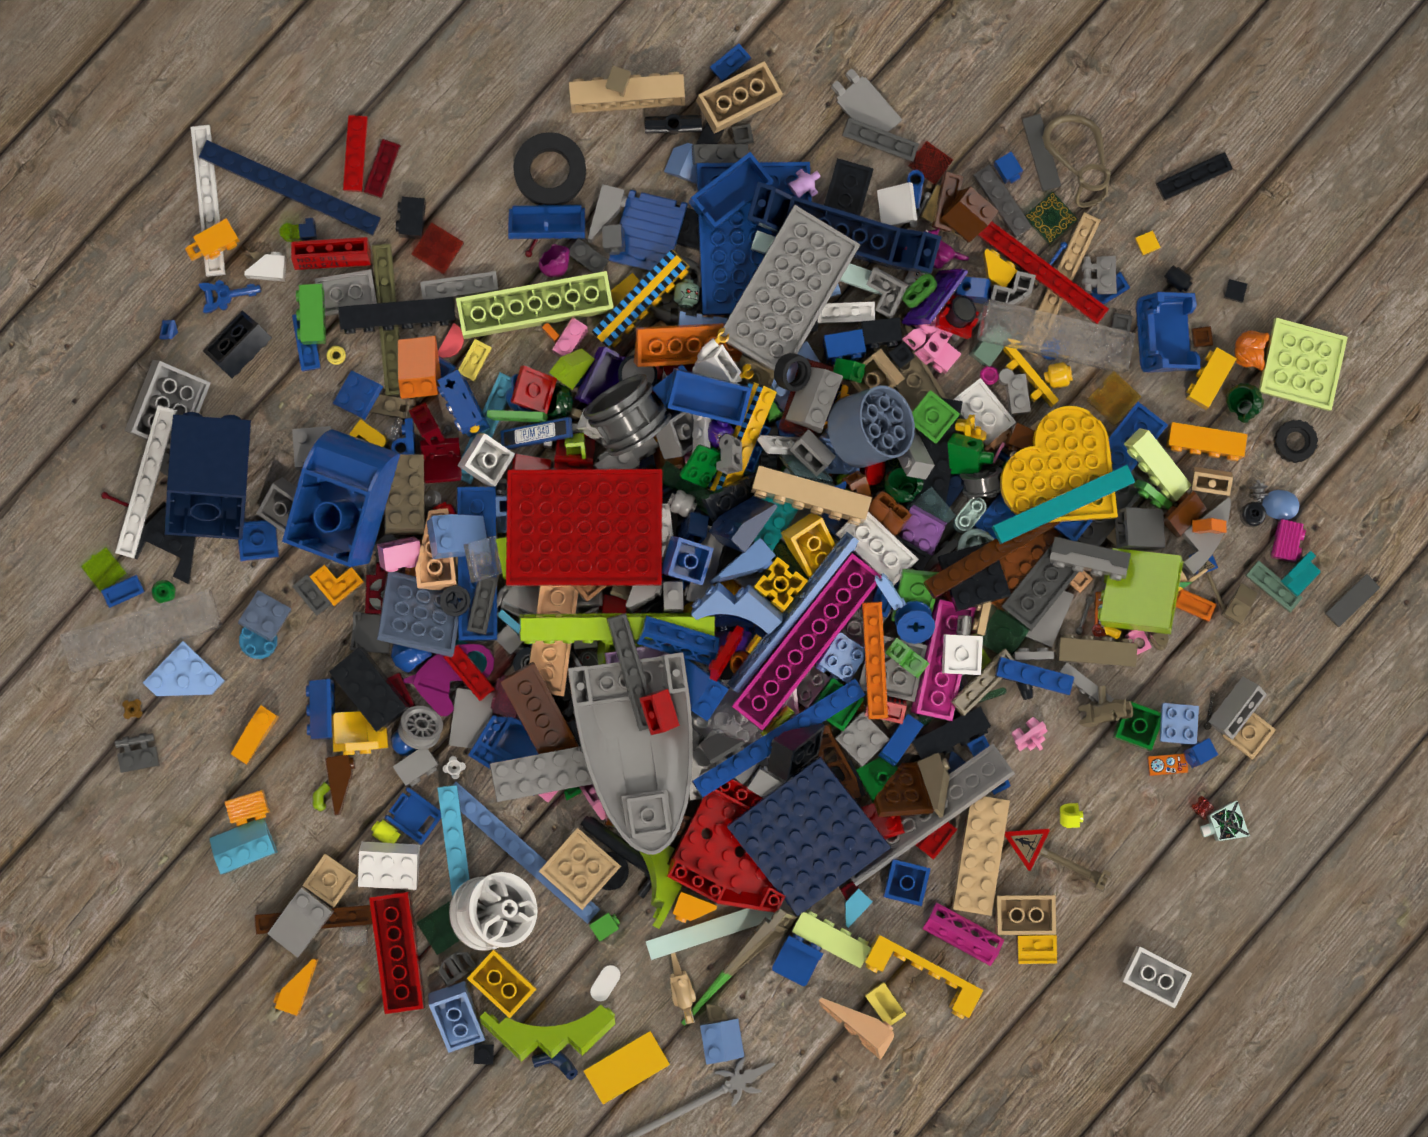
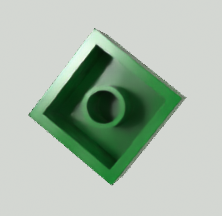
[1112,701,1161,751]

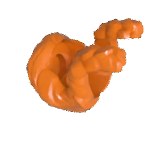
[1234,330,1270,372]

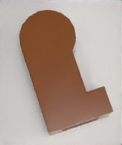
[842,470,873,505]

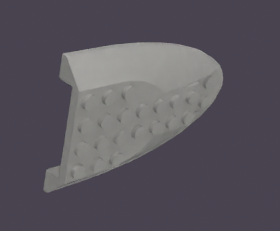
[568,652,693,855]

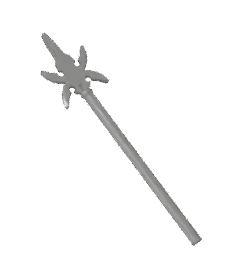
[623,1057,775,1137]

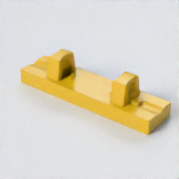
[1003,342,1059,408]

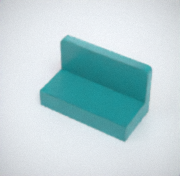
[1281,551,1321,596]

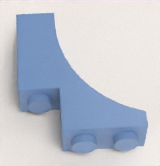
[691,582,783,634]

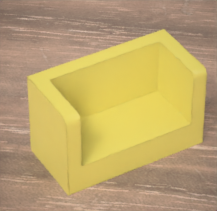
[865,982,907,1025]

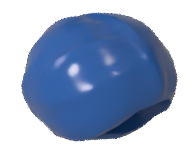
[391,644,432,673]

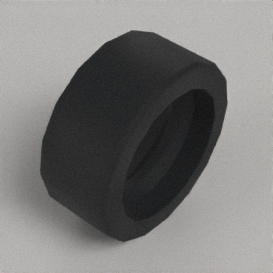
[774,353,811,392]

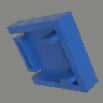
[384,786,442,845]

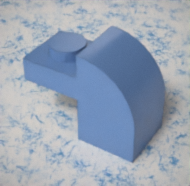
[496,495,507,533]

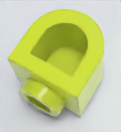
[1060,803,1083,828]

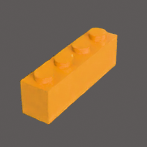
[1166,422,1248,461]

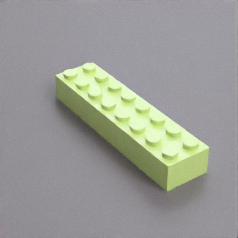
[456,271,614,339]

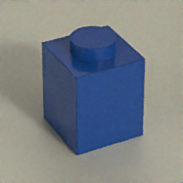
[993,152,1023,184]
[1183,738,1218,768]

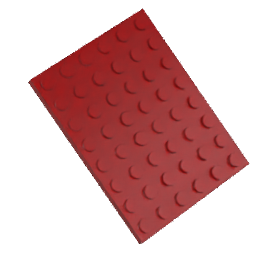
[506,469,663,586]

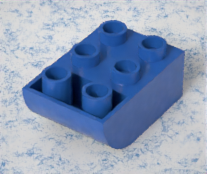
[282,429,400,567]

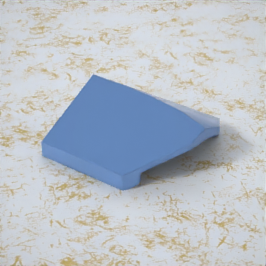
[664,143,697,184]

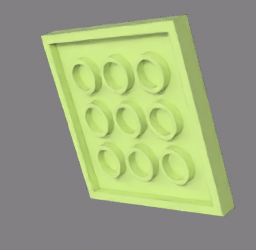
[1259,318,1348,411]

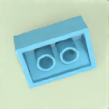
[209,818,278,874]

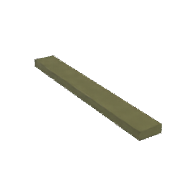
[372,244,400,396]

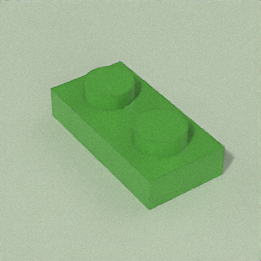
[1133,479,1173,509]

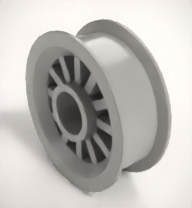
[398,706,443,749]

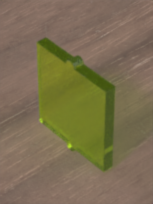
[81,547,127,593]

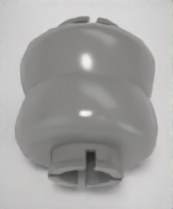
[668,490,697,518]

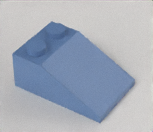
[427,514,489,559]
[709,538,776,584]
[428,981,485,1053]

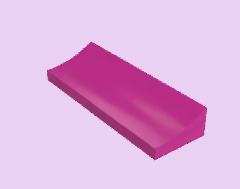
[911,599,976,721]

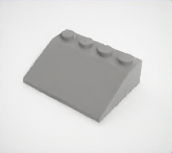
[124,360,211,449]

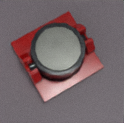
[935,295,979,339]

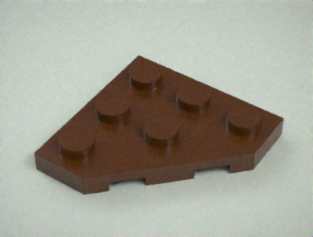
[874,762,934,817]

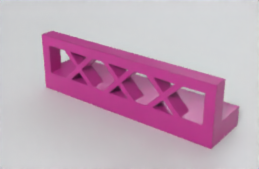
[923,902,1005,966]

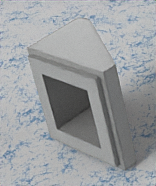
[956,616,972,636]

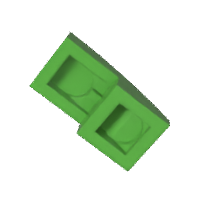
[885,638,929,679]

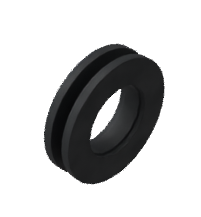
[513,132,586,205]

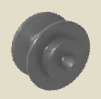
[1249,480,1269,503]

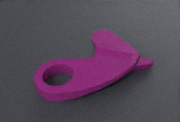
[403,644,495,717]

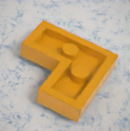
[310,564,364,607]

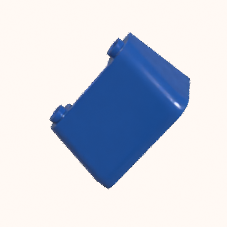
[1136,292,1201,373]

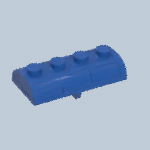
[508,205,585,240]

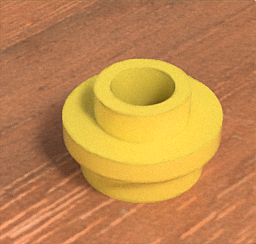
[327,346,346,365]

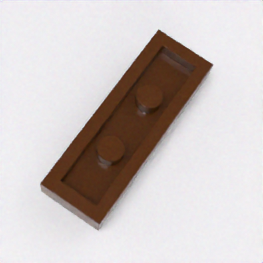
[932,171,964,232]

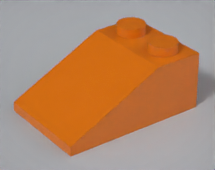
[398,335,441,399]

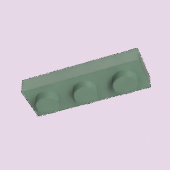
[1245,561,1303,613]

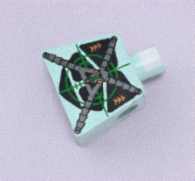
[1200,801,1250,841]

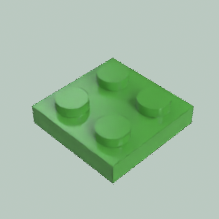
[912,390,960,444]

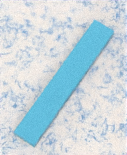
[461,373,512,484]

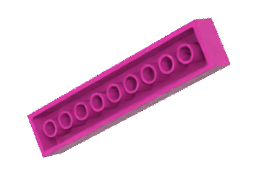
[731,553,882,731]

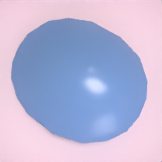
[1262,490,1299,520]

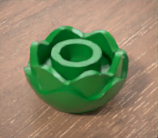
[152,580,176,604]

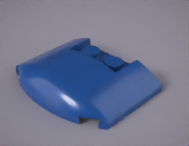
[468,716,538,796]

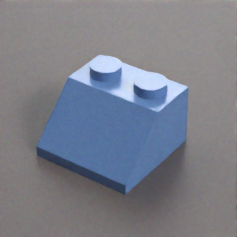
[700,1018,744,1065]

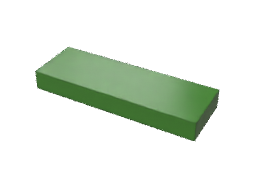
[487,410,548,422]

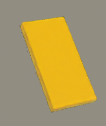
[583,1031,670,1104]

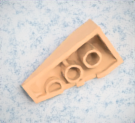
[415,508,457,590]
[819,998,894,1060]

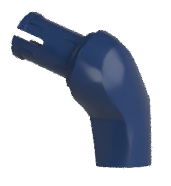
[532,1051,578,1080]

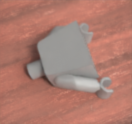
[497,585,540,616]

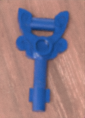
[199,280,261,314]

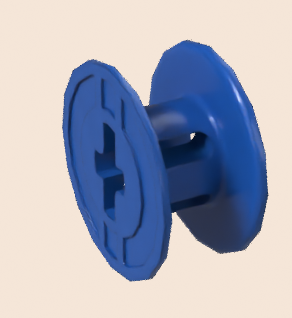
[894,601,935,644]

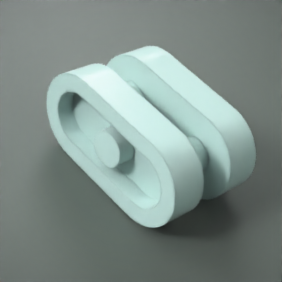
[953,497,986,533]

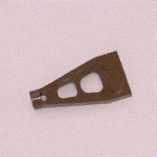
[818,725,861,799]

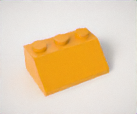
[672,891,717,923]

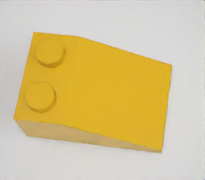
[781,513,839,579]

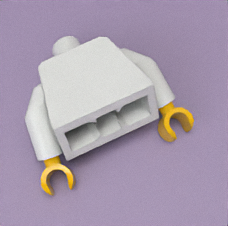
[693,328,754,383]

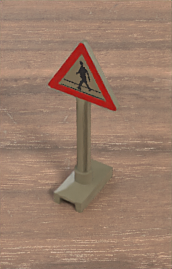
[1004,829,1112,893]

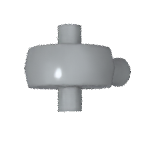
[424,490,441,513]

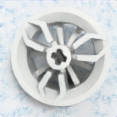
[449,872,537,951]

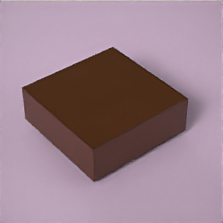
[1191,326,1213,348]

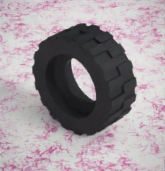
[1273,420,1318,463]

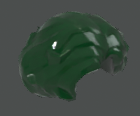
[547,382,573,420]
[1226,383,1264,423]
[883,466,923,503]

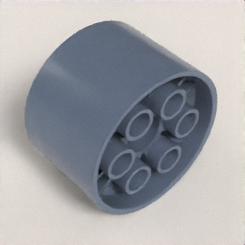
[828,385,915,468]

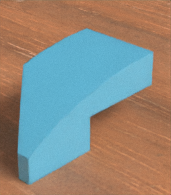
[845,889,873,928]

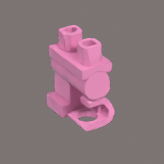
[902,315,953,365]

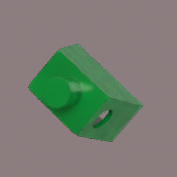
[948,433,994,474]

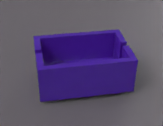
[574,347,626,405]

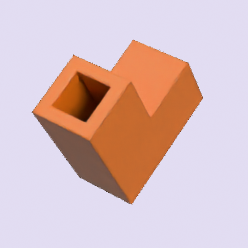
[1192,518,1227,534]

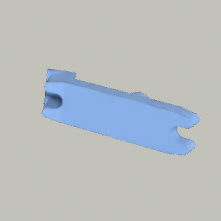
[875,573,906,610]

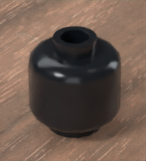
[1239,502,1266,527]

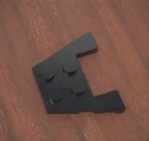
[135,508,197,584]

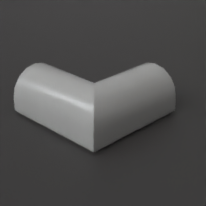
[866,267,908,318]

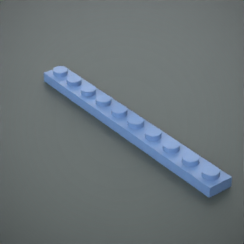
[727,532,859,694]
[453,781,600,924]

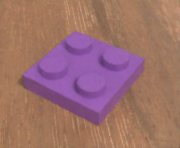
[899,505,947,555]

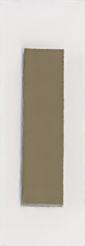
[950,649,1015,716]

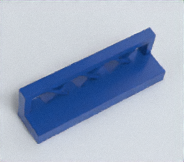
[637,616,720,665]

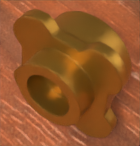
[122,699,143,719]

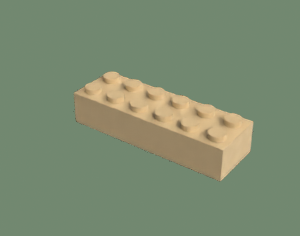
[569,72,685,113]
[751,466,872,526]
[951,796,1010,916]

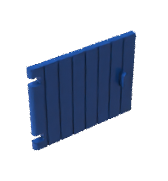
[609,190,688,271]

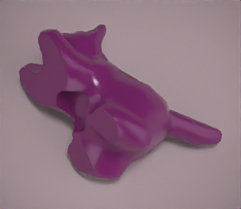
[925,229,969,269]

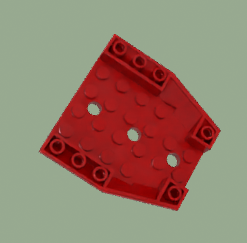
[667,779,786,913]

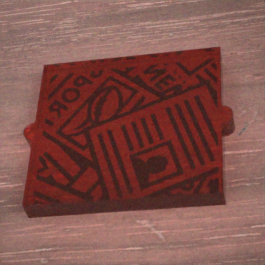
[908,141,953,185]

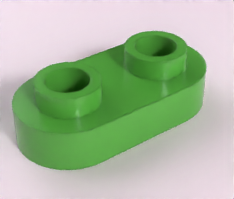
[902,274,937,308]

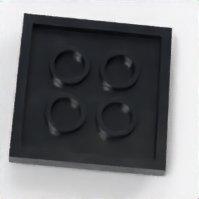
[938,541,1011,612]

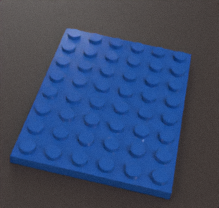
[696,162,812,315]

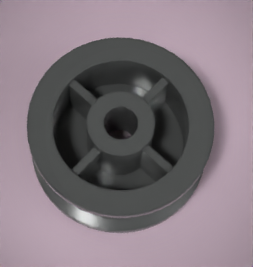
[960,465,1002,499]

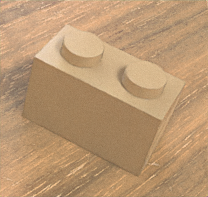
[1191,467,1233,496]

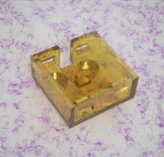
[1086,371,1142,426]

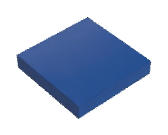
[238,520,279,562]

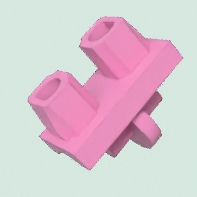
[1012,717,1048,751]

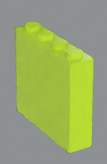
[1098,548,1183,634]

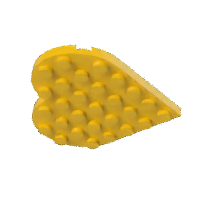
[1000,406,1118,523]

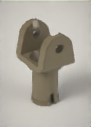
[1149,632,1169,651]

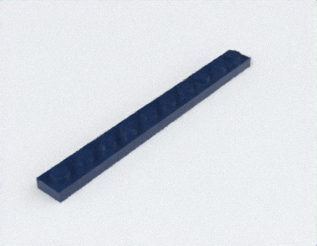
[199,140,381,236]

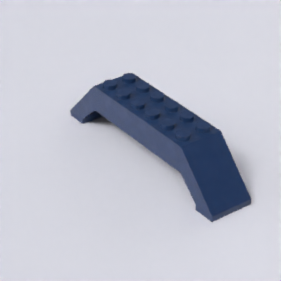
[747,182,942,274]

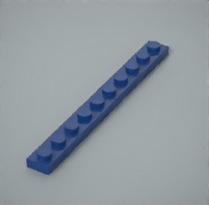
[692,679,865,798]

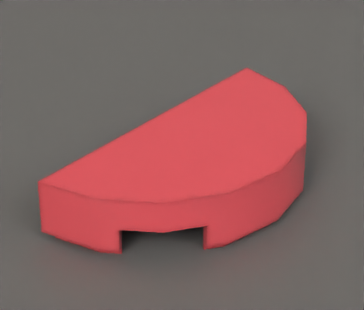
[438,323,464,359]

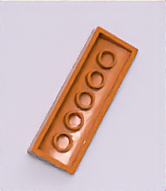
[634,323,742,367]

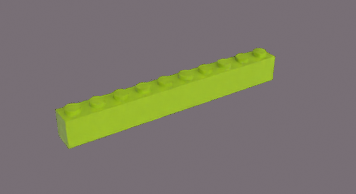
[519,613,715,644]

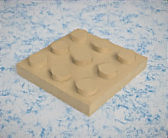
[539,828,621,910]

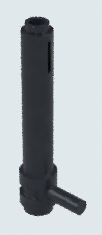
[580,816,652,899]

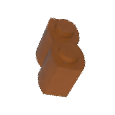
[868,491,911,536]

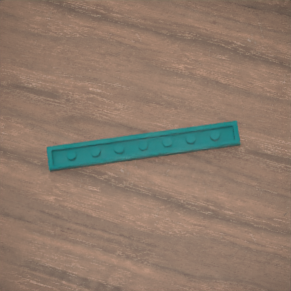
[992,465,1135,544]

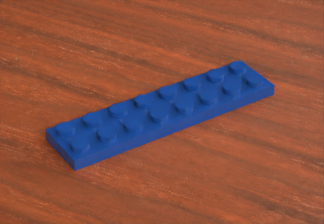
[1054,402,1168,541]
[457,487,497,641]

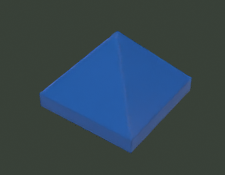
[159,320,178,340]

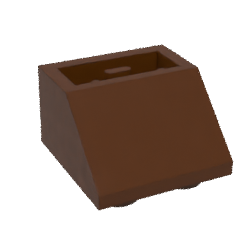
[1163,491,1207,538]

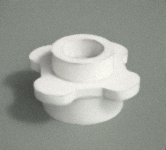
[443,756,466,779]

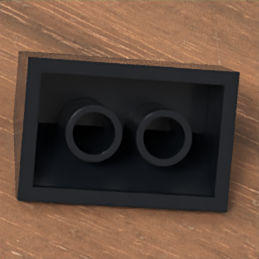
[203,310,272,379]

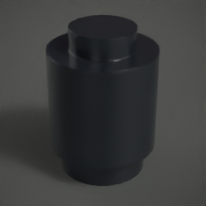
[1164,265,1193,293]

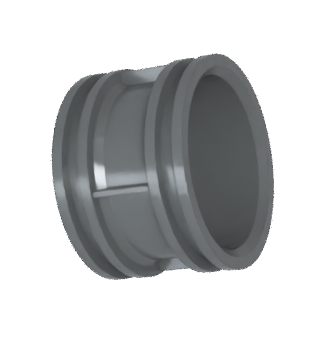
[583,374,671,456]

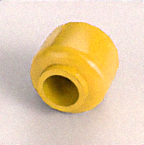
[1044,362,1073,389]

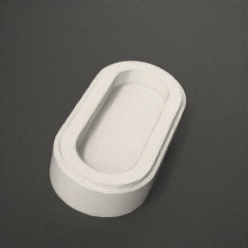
[590,965,620,1001]

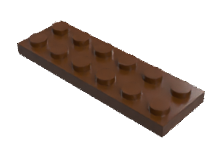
[499,662,579,754]

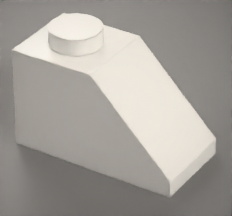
[244,252,287,282]

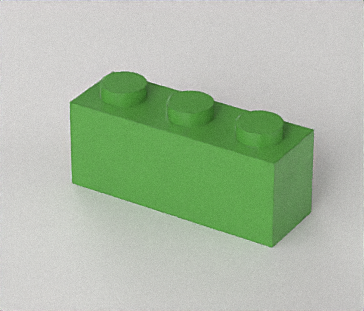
[296,284,326,345]

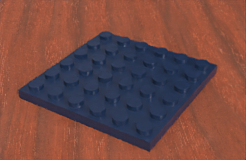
[727,756,891,916]

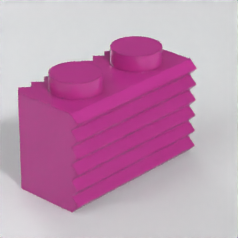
[1271,519,1306,563]

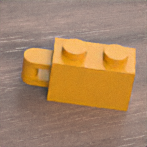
[185,218,240,261]

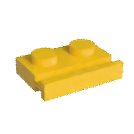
[1017,935,1057,964]

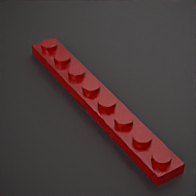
[977,221,1109,325]

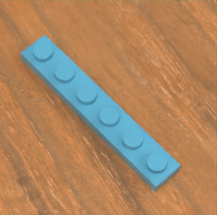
[437,785,470,897]

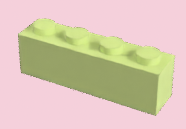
[1124,428,1192,501]
[791,909,871,968]

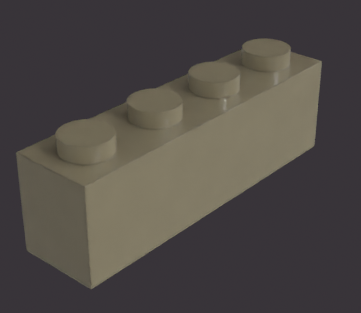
[1057,634,1138,667]

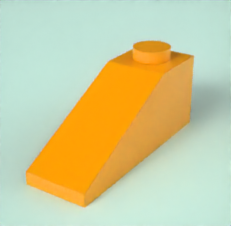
[231,705,279,765]
[273,958,318,1016]

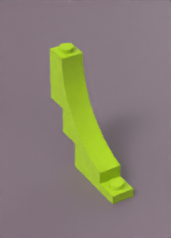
[613,826,682,929]
[480,1005,615,1062]

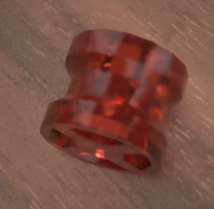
[1190,796,1215,820]

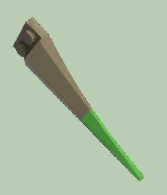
[681,909,799,1026]

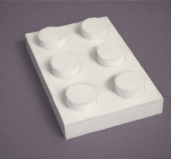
[953,378,1016,446]

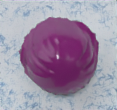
[539,244,570,278]

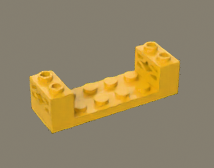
[864,934,984,1019]

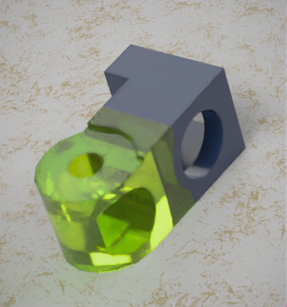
[279,218,317,242]

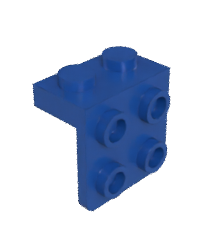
[772,934,824,986]

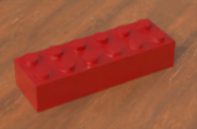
[369,892,425,1014]

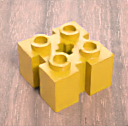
[753,557,808,613]

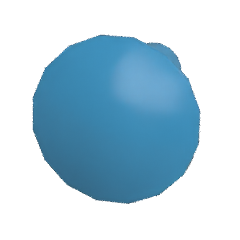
[239,627,277,659]

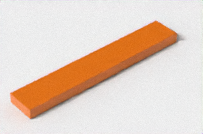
[862,602,888,719]

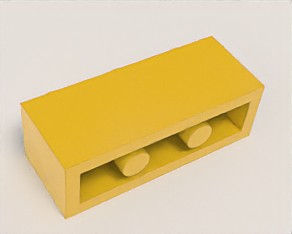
[1186,347,1237,410]

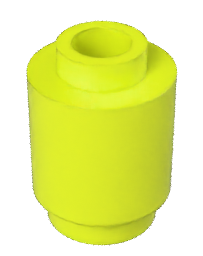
[371,820,401,843]

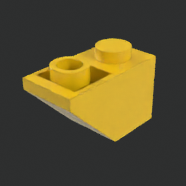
[983,249,1018,287]

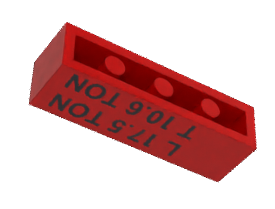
[291,237,371,270]

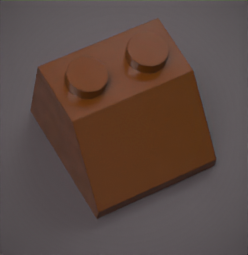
[940,186,998,243]

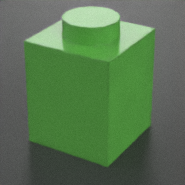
[589,912,620,941]

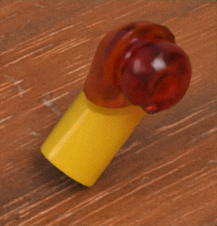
[1092,624,1121,639]

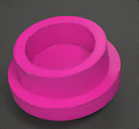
[980,366,999,385]

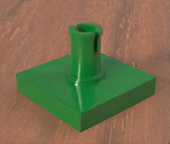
[814,677,864,731]
[856,757,898,803]

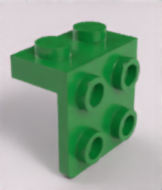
[680,444,721,488]

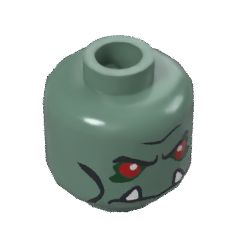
[674,279,699,308]

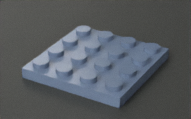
[377,572,458,657]

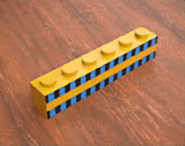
[592,250,690,348]
[707,381,777,491]

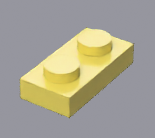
[458,339,492,382]

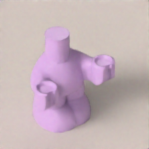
[788,169,821,198]

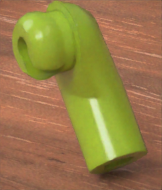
[312,782,330,811]

